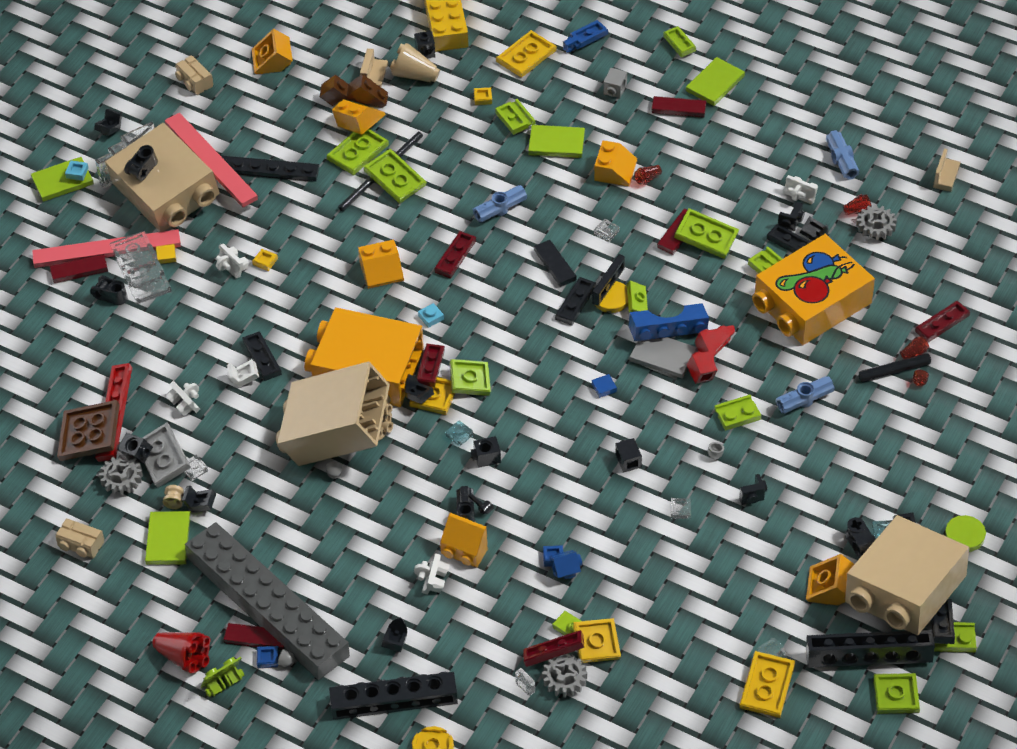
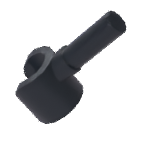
[468,493,494,514]

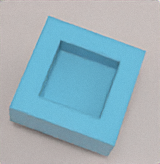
[65,160,89,181]
[418,303,444,328]

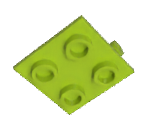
[201,656,245,697]

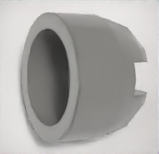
[708,442,724,460]
[326,462,342,479]
[278,649,295,667]

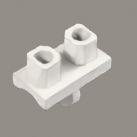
[783,175,818,204]
[216,244,249,278]
[166,380,200,416]
[414,553,449,594]

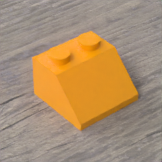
[252,28,293,74]
[332,100,386,135]
[594,140,637,187]
[358,239,404,289]
[440,513,488,568]
[806,554,854,605]

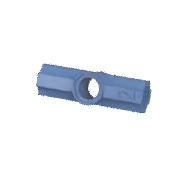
[826,130,859,180]
[473,185,527,222]
[776,376,835,414]

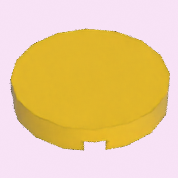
[595,281,628,313]
[412,726,454,749]

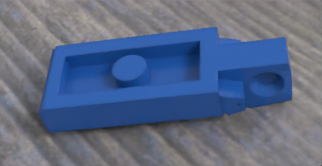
[563,20,608,53]

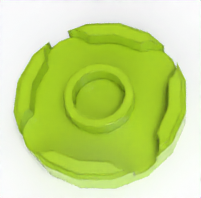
[945,515,986,552]

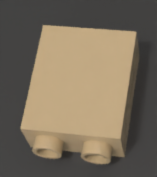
[105,122,220,232]
[276,361,390,466]
[845,515,969,635]

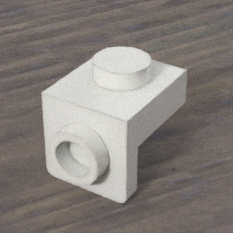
[227,359,259,387]

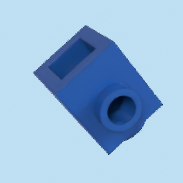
[549,550,582,579]

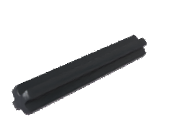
[858,353,931,382]

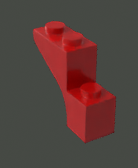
[687,325,735,384]

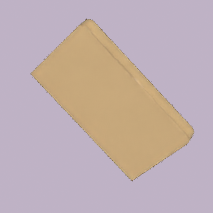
[360,48,388,87]
[933,148,961,192]

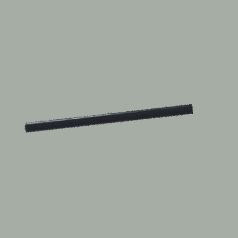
[338,131,423,212]

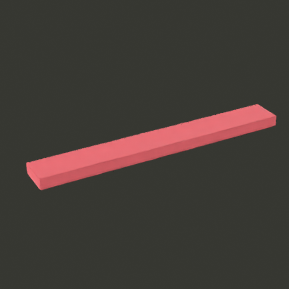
[165,112,258,207]
[32,229,181,268]

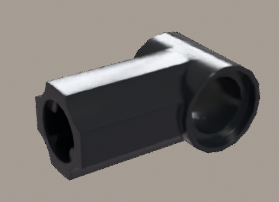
[456,486,475,522]

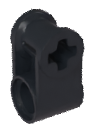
[124,145,158,181]
[90,275,128,305]
[845,517,876,558]

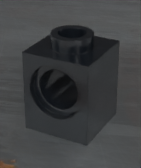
[414,31,435,59]
[117,432,153,464]
[471,436,501,468]
[615,438,642,473]

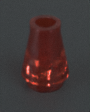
[634,165,662,185]
[843,194,872,216]
[900,336,930,359]

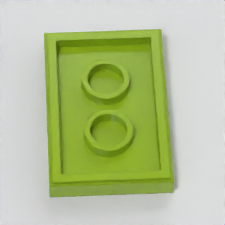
[686,57,745,106]
[528,125,585,158]
[326,129,389,176]
[363,149,427,204]
[31,157,94,202]
[674,208,739,259]
[145,511,191,565]

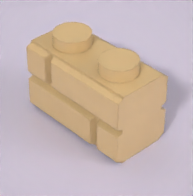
[175,55,213,95]
[55,518,104,558]

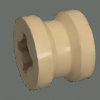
[163,485,184,509]

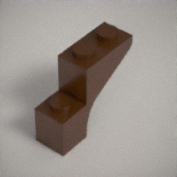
[319,74,388,108]

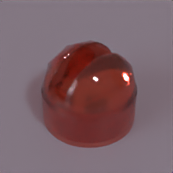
[913,370,929,386]

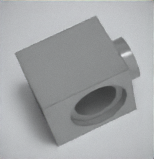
[604,68,627,98]

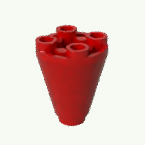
[152,632,211,674]

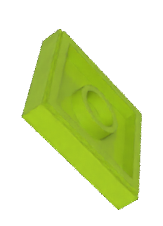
[449,359,491,396]
[873,673,920,714]

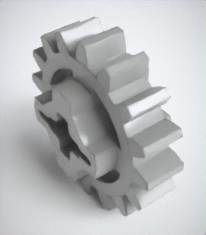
[856,205,897,240]
[99,455,143,495]
[542,654,587,698]

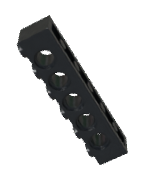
[806,630,935,668]
[329,671,458,720]

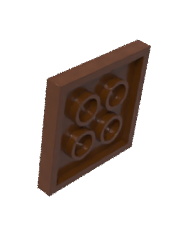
[57,400,120,461]

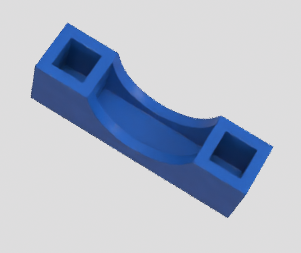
[628,303,709,341]

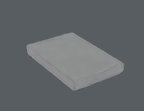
[630,337,697,379]
[143,422,191,488]

